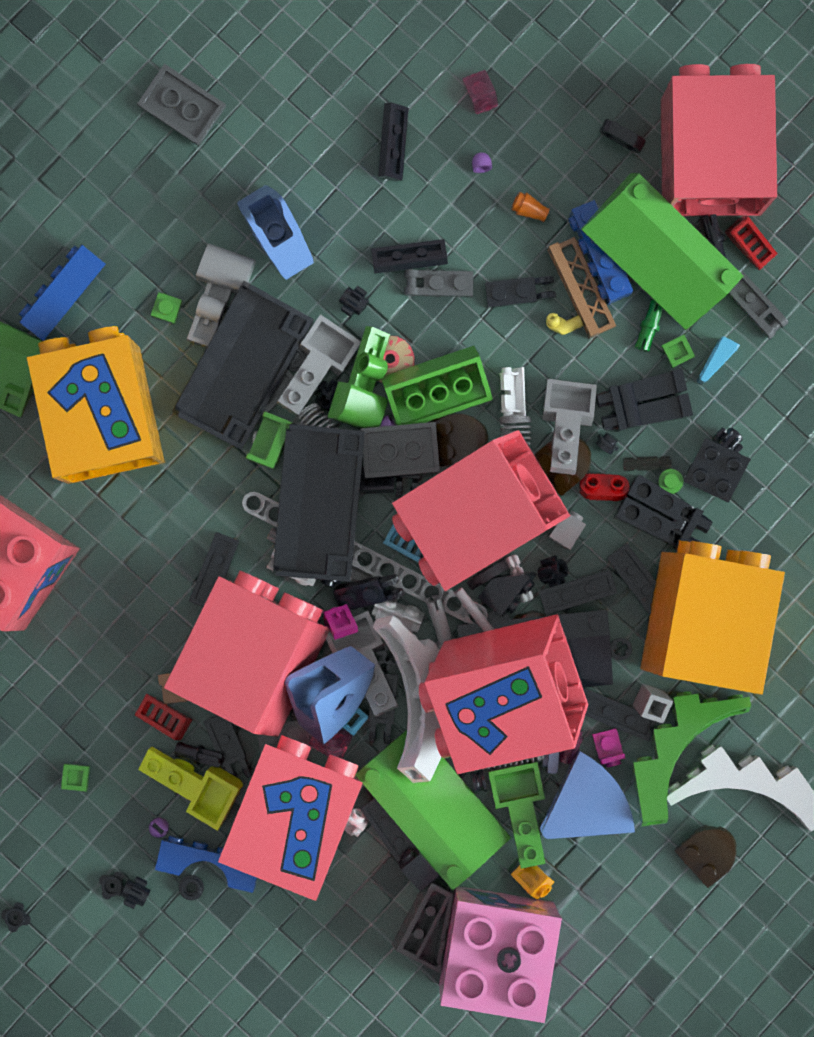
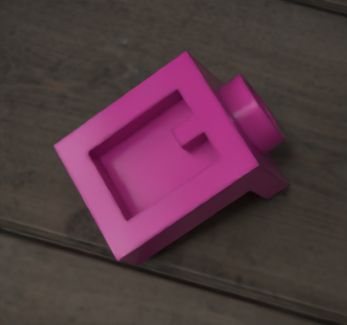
[323,604,358,640]
[592,728,625,767]

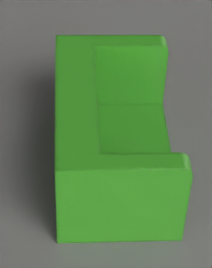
[246,411,293,471]

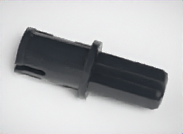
[174,742,224,768]

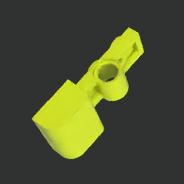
[138,747,243,831]

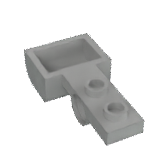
[187,243,256,348]
[276,314,361,417]
[542,379,597,475]
[326,611,399,717]

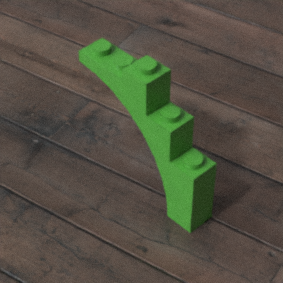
[632,691,751,827]

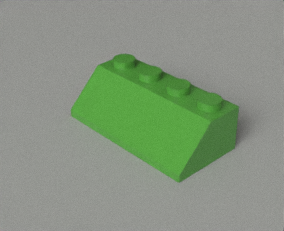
[381,345,493,425]

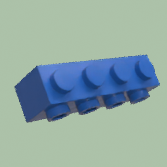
[568,200,633,305]
[18,244,106,341]

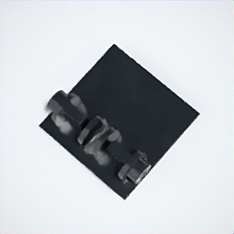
[684,438,751,503]

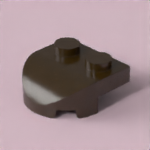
[433,414,489,467]
[534,438,591,496]
[675,825,737,888]

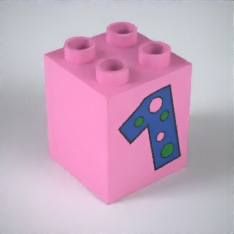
[439,886,562,1023]

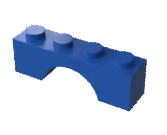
[155,835,257,893]

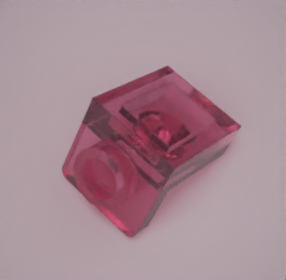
[462,70,498,114]
[308,728,353,758]

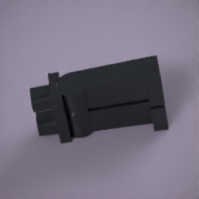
[596,368,693,432]
[613,474,713,550]

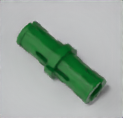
[634,300,664,352]

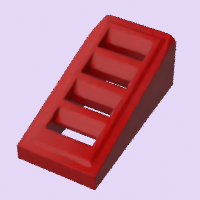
[725,216,778,270]
[135,694,192,741]

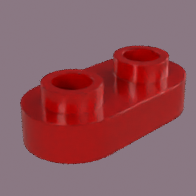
[579,474,630,501]

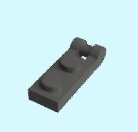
[404,269,473,297]
[728,271,789,340]

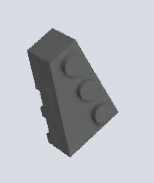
[392,881,454,973]

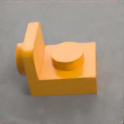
[511,865,554,899]

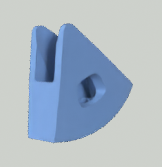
[237,185,314,280]
[285,646,375,745]
[540,749,635,839]

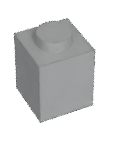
[548,510,586,550]
[632,683,673,724]

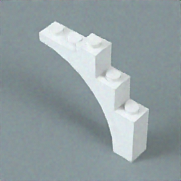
[373,616,441,783]
[667,744,814,832]

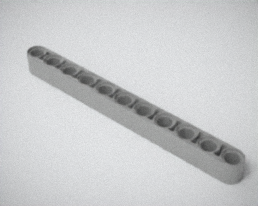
[242,492,488,624]

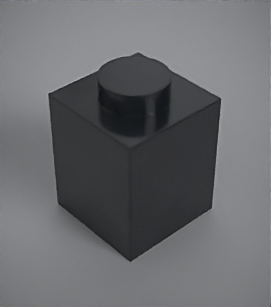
[398,847,439,891]

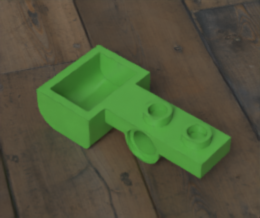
[328,326,390,430]
[488,762,546,869]

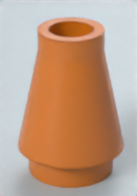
[511,192,550,222]

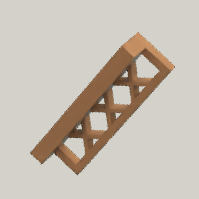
[547,237,616,339]

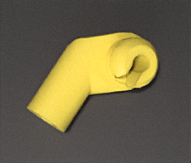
[546,313,583,335]

